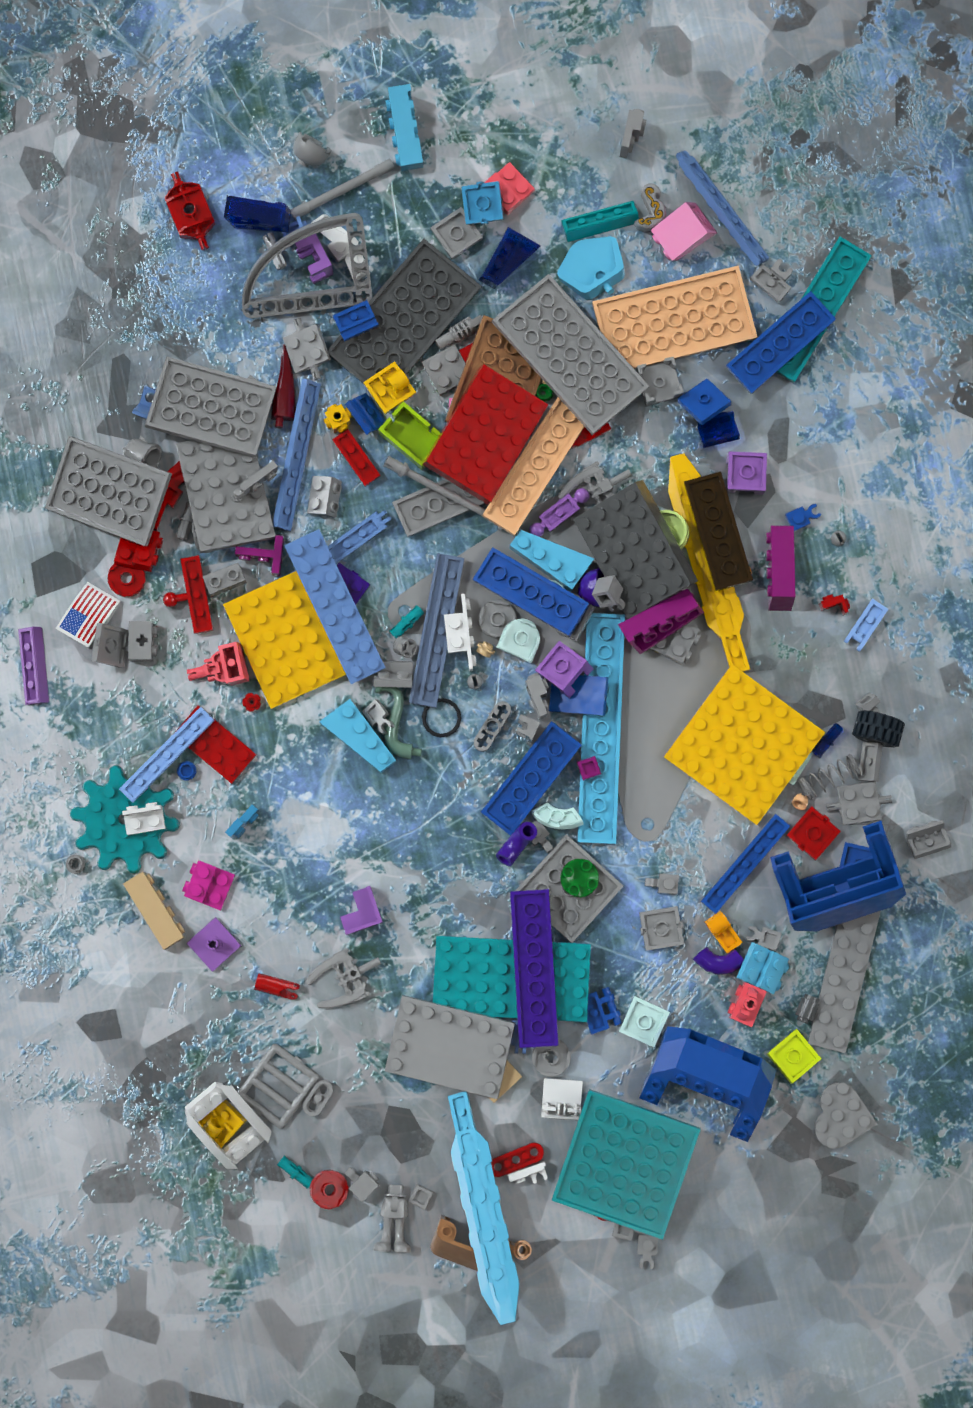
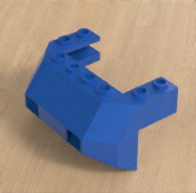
[770,821,906,932]
[639,1026,776,1142]

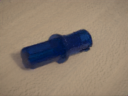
[811,723,843,758]

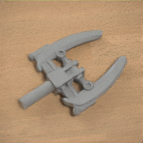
[558,461,632,522]
[306,948,381,1008]

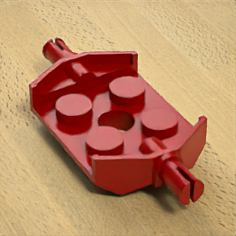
[164,172,215,250]

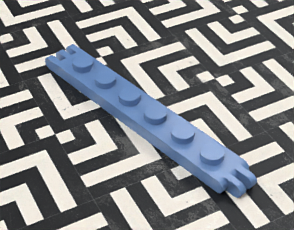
[676,150,769,266]
[291,510,392,573]

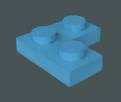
[225,805,259,839]

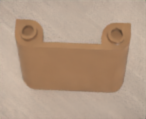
[430,1215,515,1271]

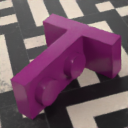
[235,535,284,576]

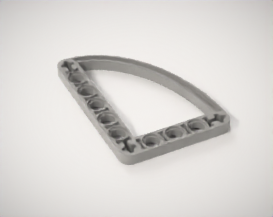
[242,213,372,318]

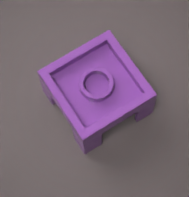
[295,234,333,284]
[726,451,767,495]
[535,641,593,699]

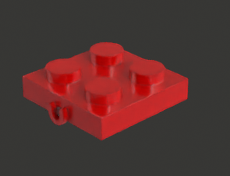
[786,806,841,861]

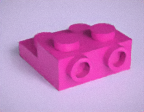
[182,860,235,911]

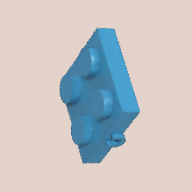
[461,181,504,225]

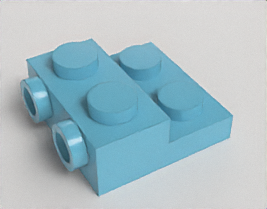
[736,942,789,994]

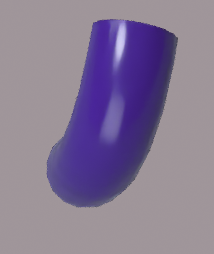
[496,822,537,866]
[692,947,744,975]

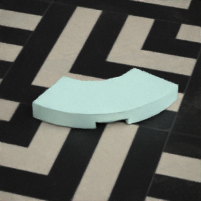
[531,803,584,829]

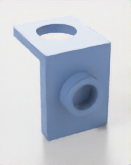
[132,386,156,419]

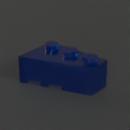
[224,195,291,233]
[478,227,541,289]

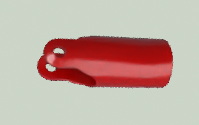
[254,973,300,1000]

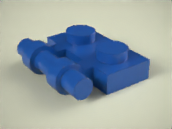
[587,987,622,1035]

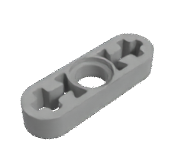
[474,701,511,752]

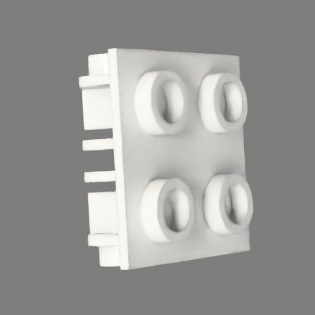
[541,1078,583,1120]

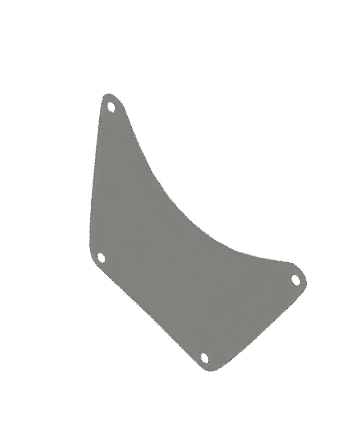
[388,485,751,842]

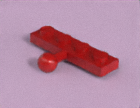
[163,555,213,634]

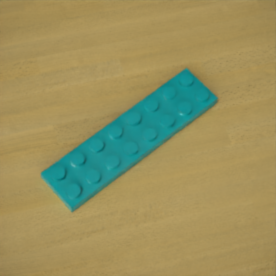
[776,236,872,383]

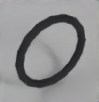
[422,698,462,738]

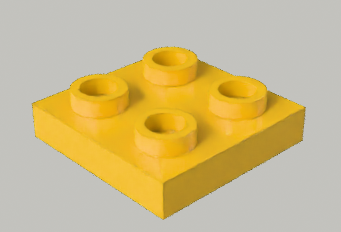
[363,361,416,414]
[198,1100,247,1148]

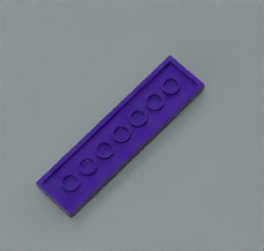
[510,889,559,1048]

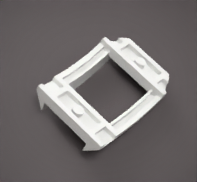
[185,1082,272,1169]

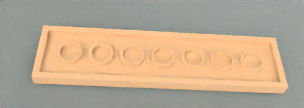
[482,397,584,536]

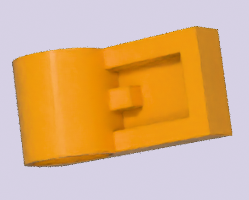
[704,911,743,954]

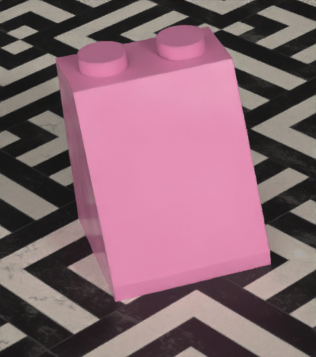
[651,202,717,261]

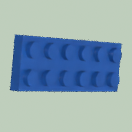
[726,291,836,394]
[473,547,590,637]
[481,721,582,836]

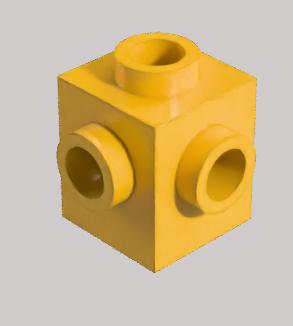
[323,404,352,433]

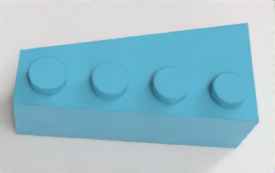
[509,530,594,592]
[319,699,396,773]

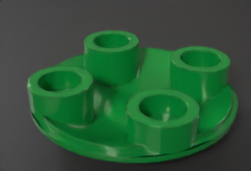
[560,859,599,897]

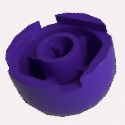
[578,568,604,607]

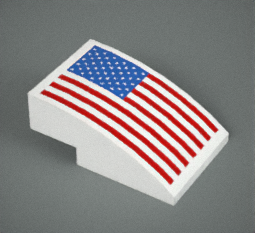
[56,582,121,650]

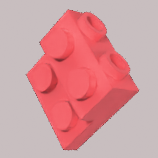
[484,162,535,216]

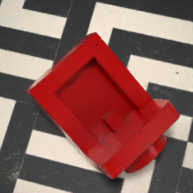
[819,594,850,616]

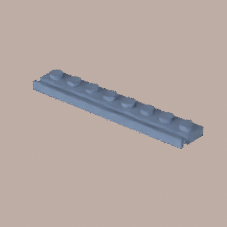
[409,553,464,708]

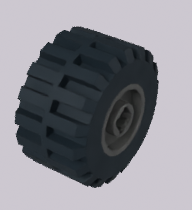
[852,710,905,748]

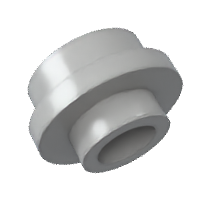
[66,854,85,874]

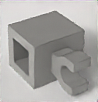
[592,575,625,612]
[345,1167,379,1202]

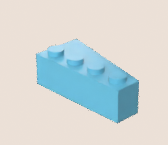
[385,84,423,171]

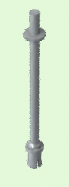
[383,456,522,534]

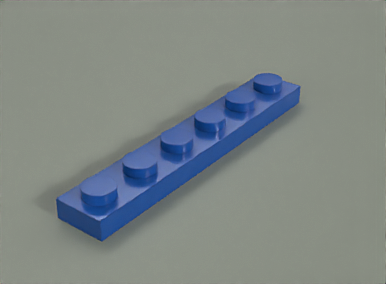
[700,814,790,914]

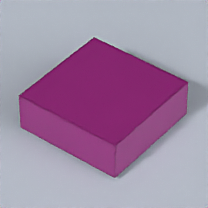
[577,756,601,780]

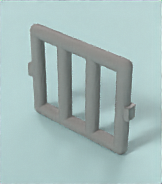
[238,1044,319,1129]

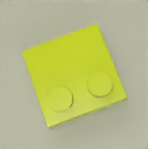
[767,1029,821,1084]

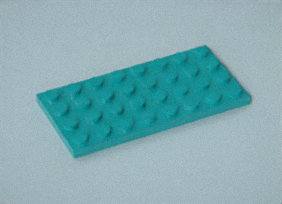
[433,936,591,1022]

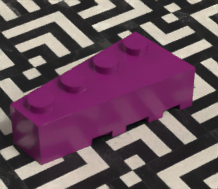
[766,525,796,611]

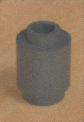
[795,994,820,1024]

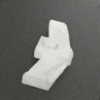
[311,214,370,281]

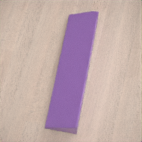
[18,626,49,705]

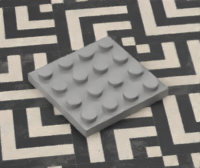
[515,834,623,943]

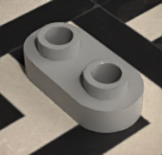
[303,1080,333,1116]

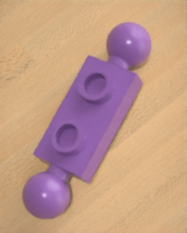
[529,488,590,537]

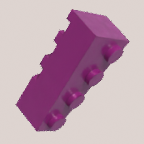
[618,589,704,654]

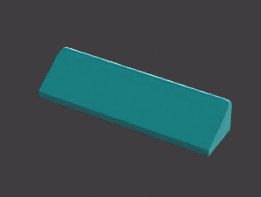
[561,201,639,242]

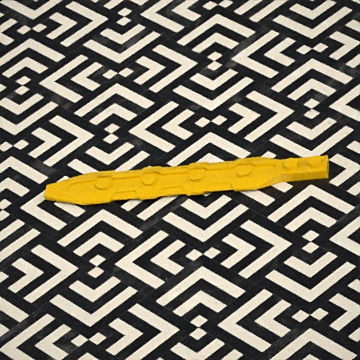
[668,453,750,672]

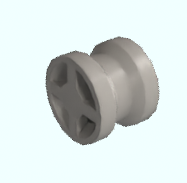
[393,636,417,658]

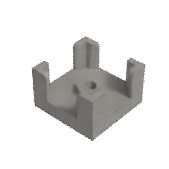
[636,356,684,407]

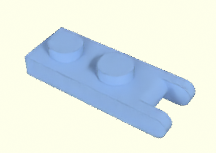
[844,599,888,652]

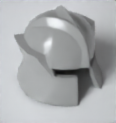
[122,436,162,468]

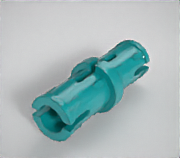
[389,605,425,639]
[277,1155,313,1189]

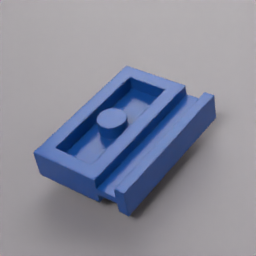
[332,300,379,342]
[345,393,386,435]

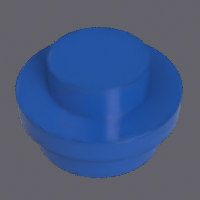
[177,761,196,781]

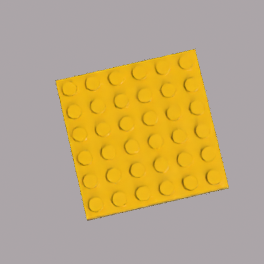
[223,571,346,709]
[664,664,825,825]

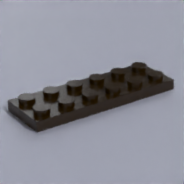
[684,471,753,591]

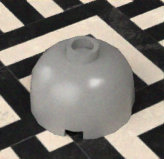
[293,132,332,167]

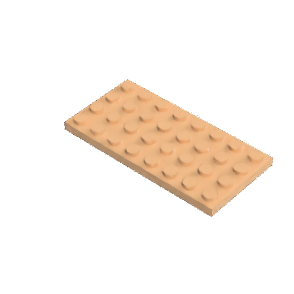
[592,265,758,369]

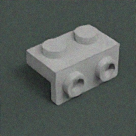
[307,476,342,518]
[906,820,951,859]

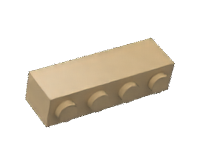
[123,871,185,950]

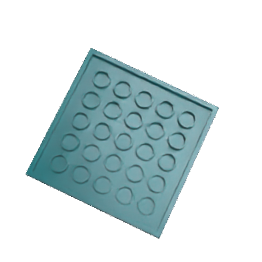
[552,1089,701,1240]

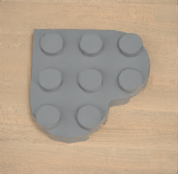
[814,1082,877,1149]

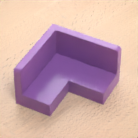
[340,886,383,935]

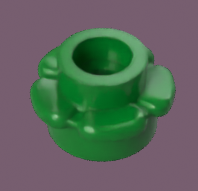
[535,384,553,402]

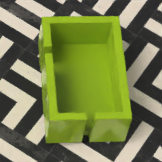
[378,401,440,470]

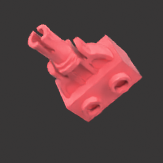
[187,642,250,686]
[727,982,767,1027]

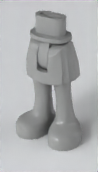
[374,1185,411,1253]

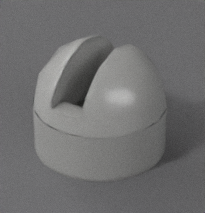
[830,530,846,546]
[467,674,482,690]

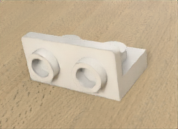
[122,802,166,835]

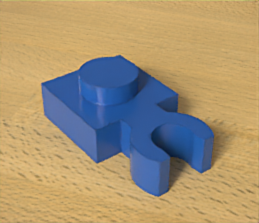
[785,504,821,531]

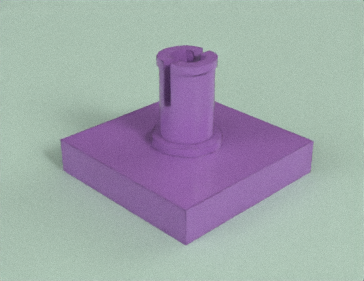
[187,917,242,972]

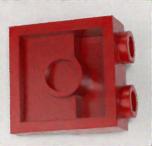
[114,530,163,572]

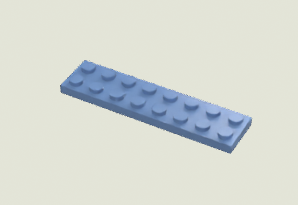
[284,529,385,684]

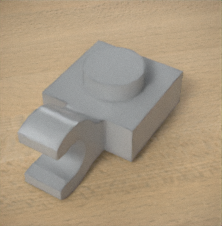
[531,820,553,853]
[644,873,679,894]

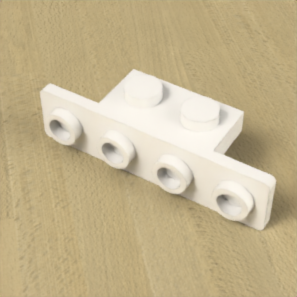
[444,594,476,671]

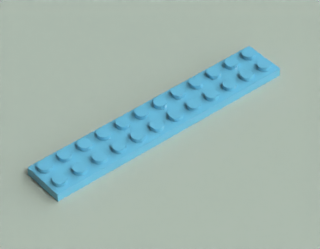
[577,613,625,844]

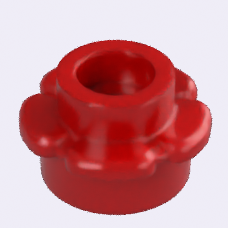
[242,693,261,712]

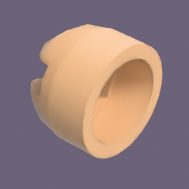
[792,793,809,810]

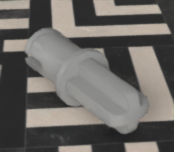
[262,233,287,270]
[176,502,193,541]

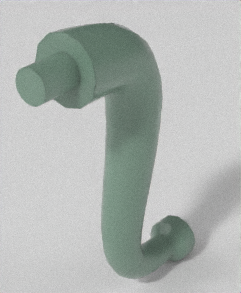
[375,687,422,760]

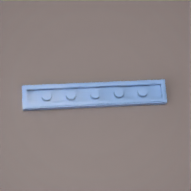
[119,707,215,803]

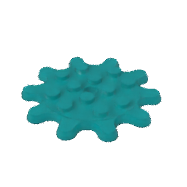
[70,765,180,873]

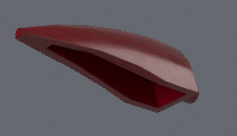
[271,344,296,428]

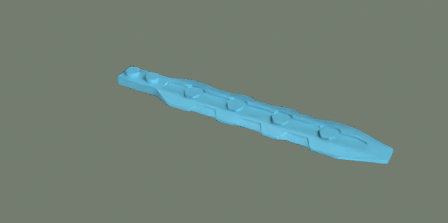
[448,1091,520,1325]

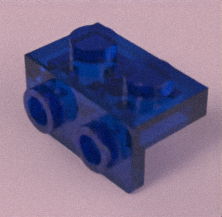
[697,411,740,448]

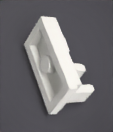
[507,1161,547,1184]

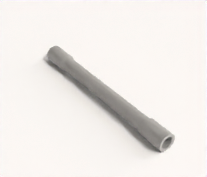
[290,159,395,220]

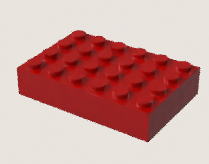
[422,364,548,504]

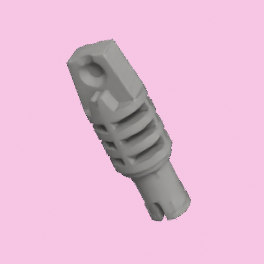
[435,315,482,350]

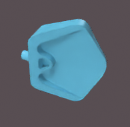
[557,236,625,300]

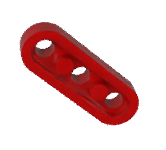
[491,1142,544,1177]

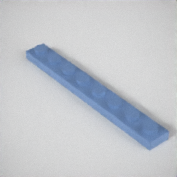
[273,379,321,531]

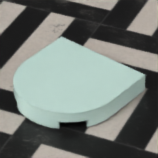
[496,619,540,663]

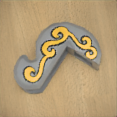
[634,183,666,232]

